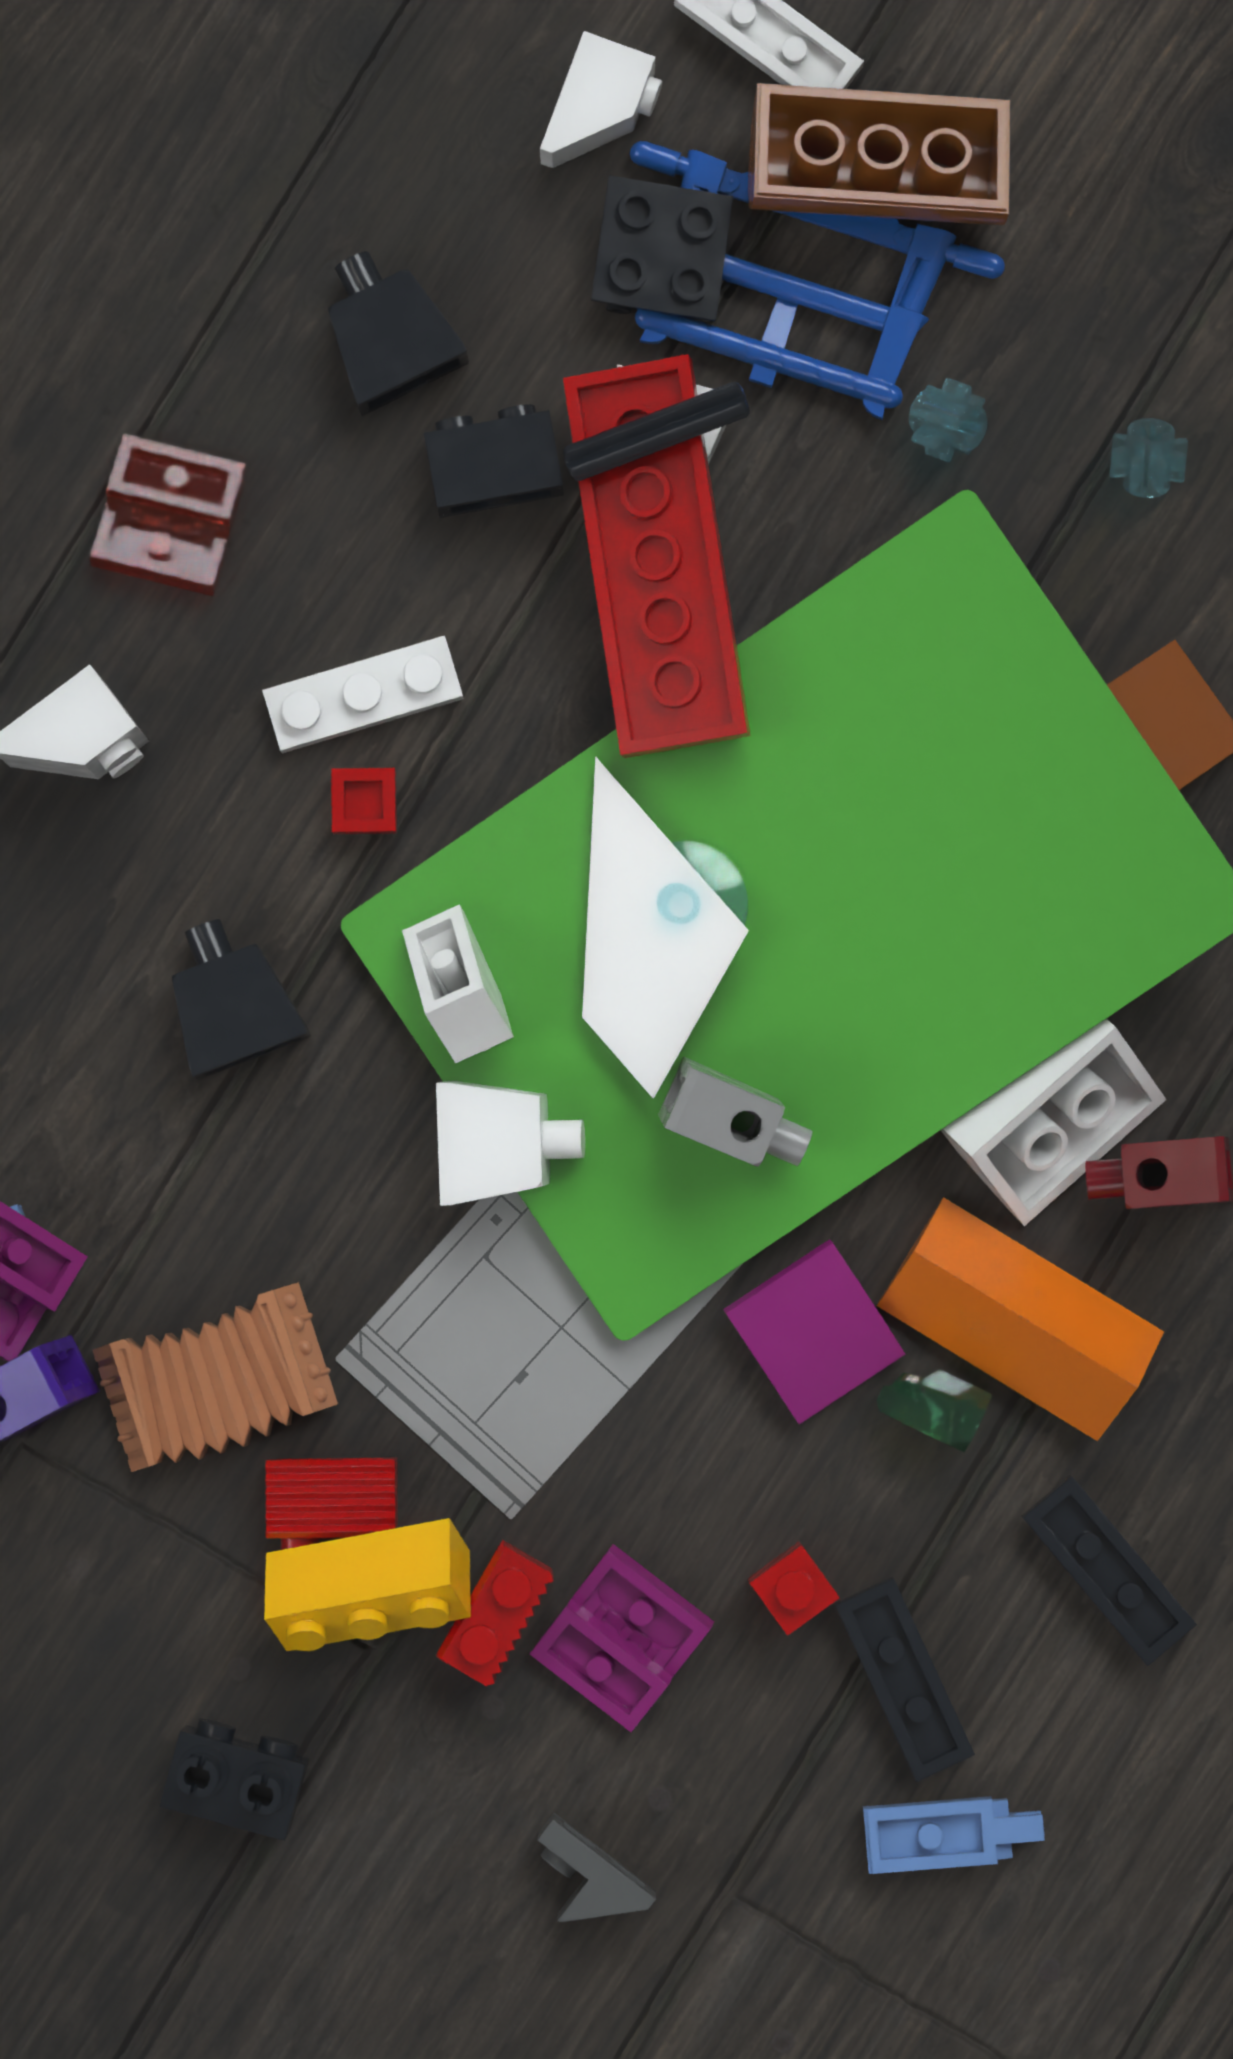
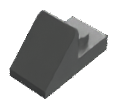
[537,1813,656,1922]

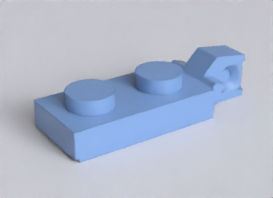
[863,1796,1045,1874]

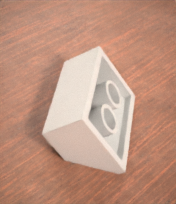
[941,1019,1167,1226]

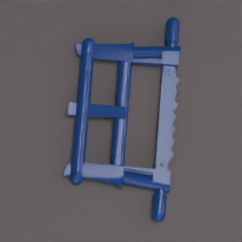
[629,141,1005,420]

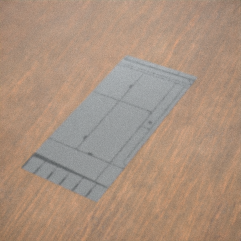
[336,1192,742,1519]

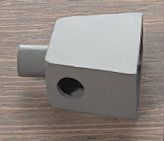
[658,1057,813,1167]

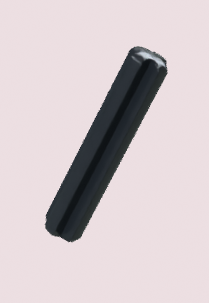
[563,382,750,481]

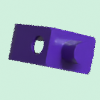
[0,1335,100,1443]

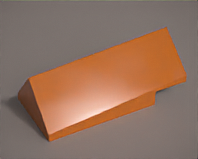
[876,1197,1164,1441]

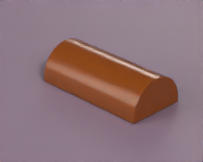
[748,83,1010,226]

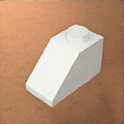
[540,31,663,168]
[402,904,514,1063]

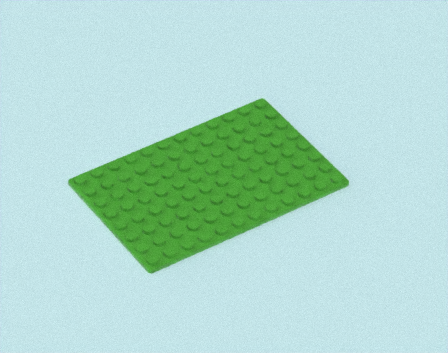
[341,490,1233,1341]

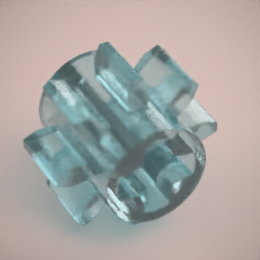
[909,378,988,462]
[1110,418,1188,498]

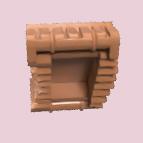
[92,1282,338,1472]

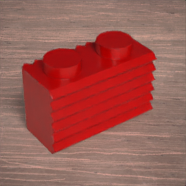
[265,1457,398,1550]
[436,1540,554,1686]

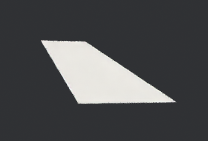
[582,756,749,1099]

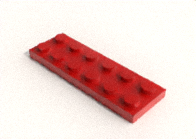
[563,354,751,758]

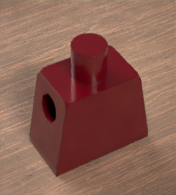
[1085,1136,1233,1209]

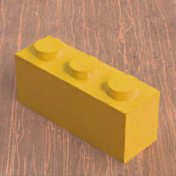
[264,1518,471,1651]

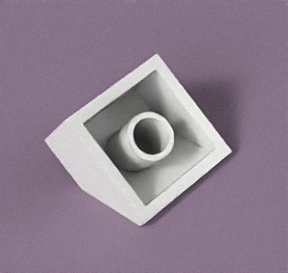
[0,664,149,779]

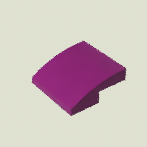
[0,1201,88,1362]
[723,1239,905,1424]
[530,1544,714,1732]

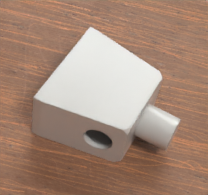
[436,1081,585,1206]

